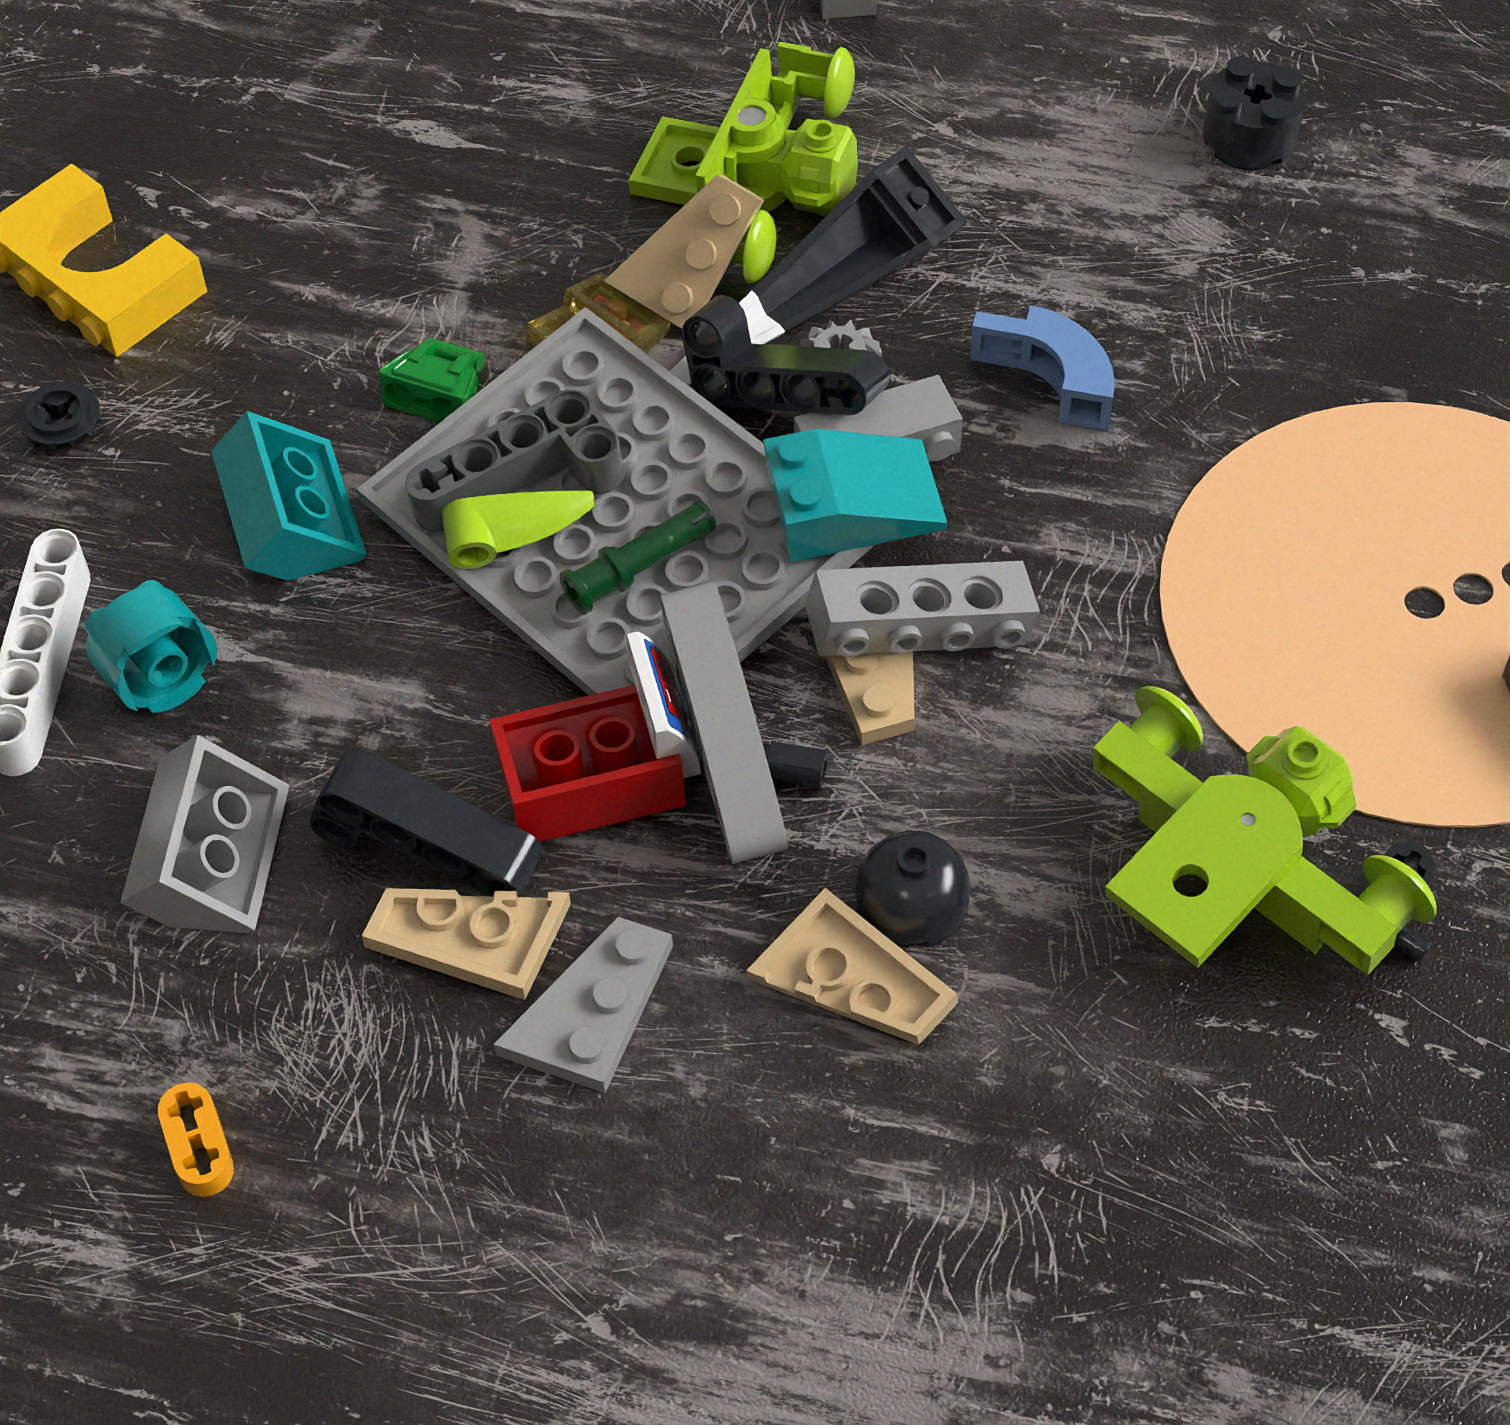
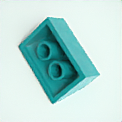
[211,411,367,581]

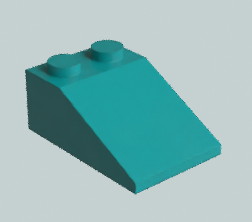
[763,429,947,563]

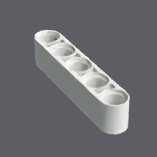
[0,529,90,776]

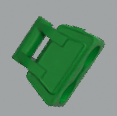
[379,337,485,423]

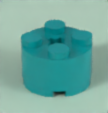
[85,580,217,713]

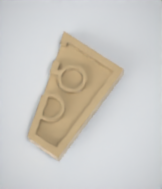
[604,174,764,329]
[825,652,914,745]
[362,888,571,1000]
[746,888,958,1045]

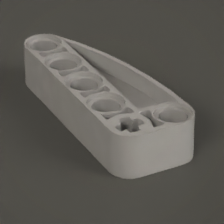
[659,581,788,864]

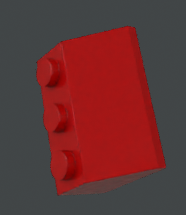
[489,685,686,842]

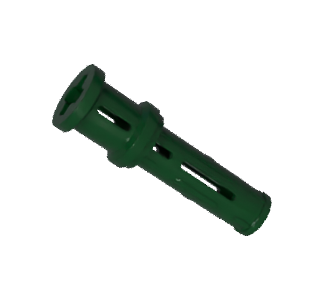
[559,500,717,615]

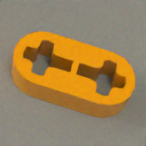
[158,1082,234,1197]

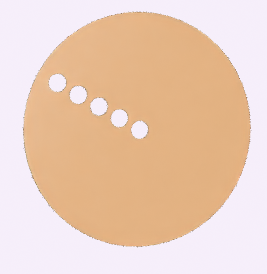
[1159,402,1510,828]

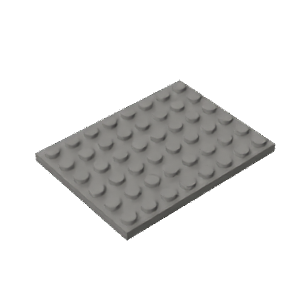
[357,307,874,711]

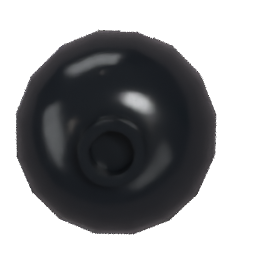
[855,830,971,948]

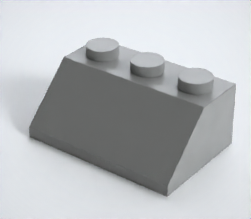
[120,735,290,934]

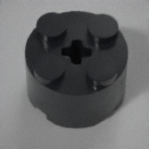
[1203,56,1306,170]

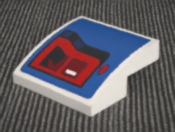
[627,631,701,778]

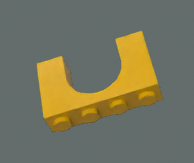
[0,164,207,357]

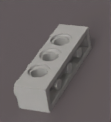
[805,561,1040,657]

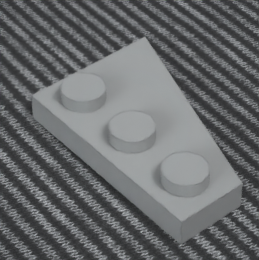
[493,917,673,1093]

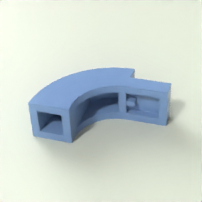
[970,305,1115,431]

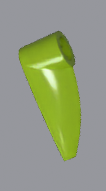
[442,491,595,569]

